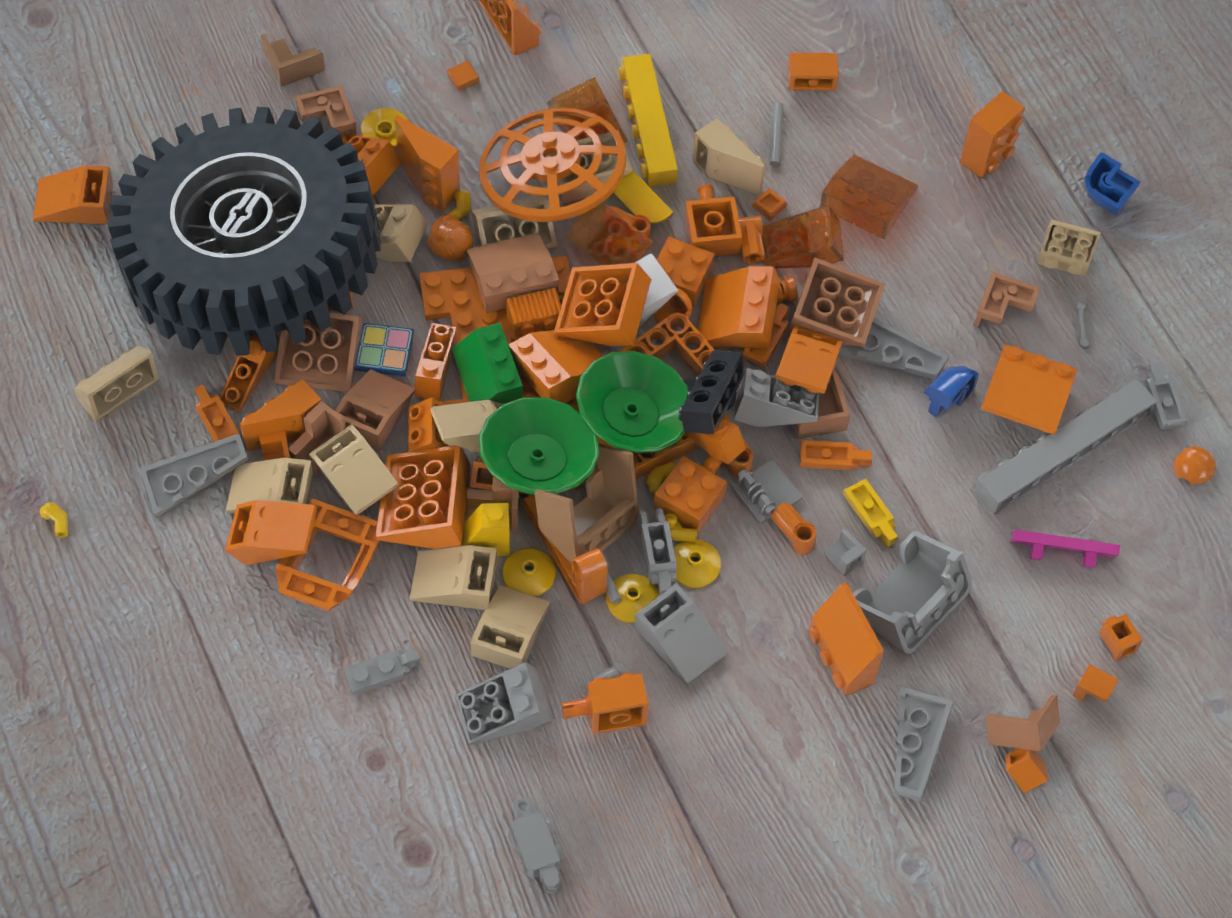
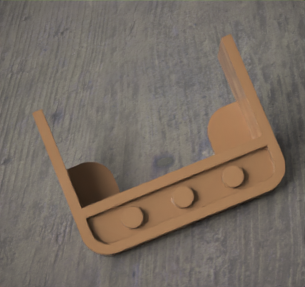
[535,444,639,563]

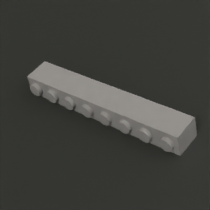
[975,379,1157,515]

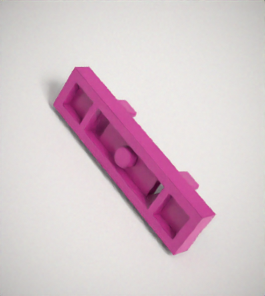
[1010,529,1120,568]

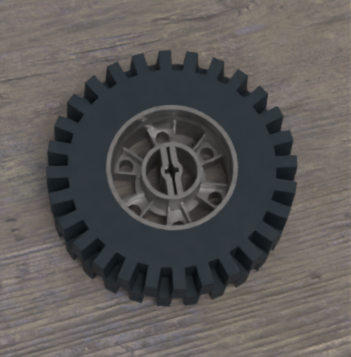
[108,107,381,356]

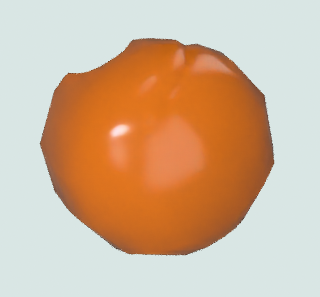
[654,288,693,328]
[1172,446,1216,485]

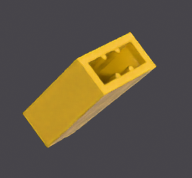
[457,503,510,556]

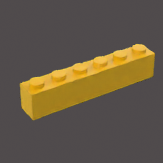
[618,53,678,187]

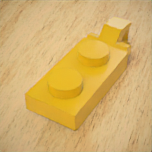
[843,479,898,548]

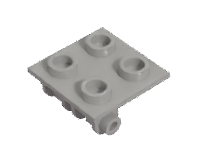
[730,459,803,524]

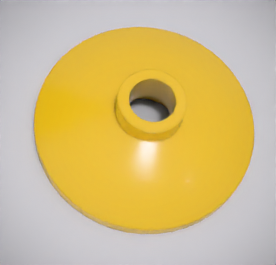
[361,108,407,148]
[674,540,721,588]
[503,548,556,597]
[606,574,659,623]

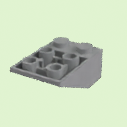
[734,368,819,427]
[634,583,728,685]
[455,662,554,745]

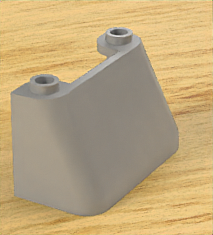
[853,531,972,654]

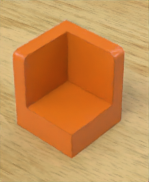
[259,431,290,461]
[1073,664,1119,702]
[1005,748,1048,793]

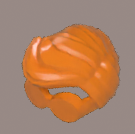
[427,214,473,262]

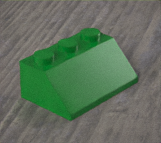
[452,323,523,404]

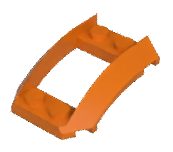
[275,498,379,612]

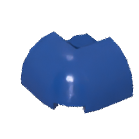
[1085,152,1140,216]
[923,366,979,417]

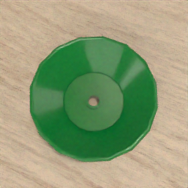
[576,351,689,453]
[478,397,600,495]

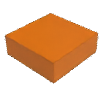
[447,60,479,91]
[752,188,787,221]

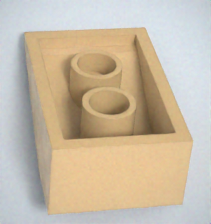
[548,130,632,204]

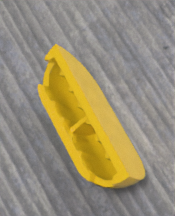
[614,169,674,224]

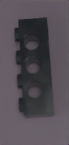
[678,351,745,434]

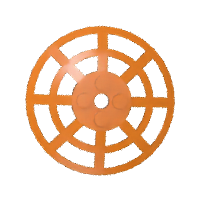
[479,108,626,222]

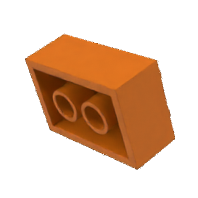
[960,91,1025,178]

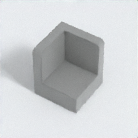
[824,528,866,576]

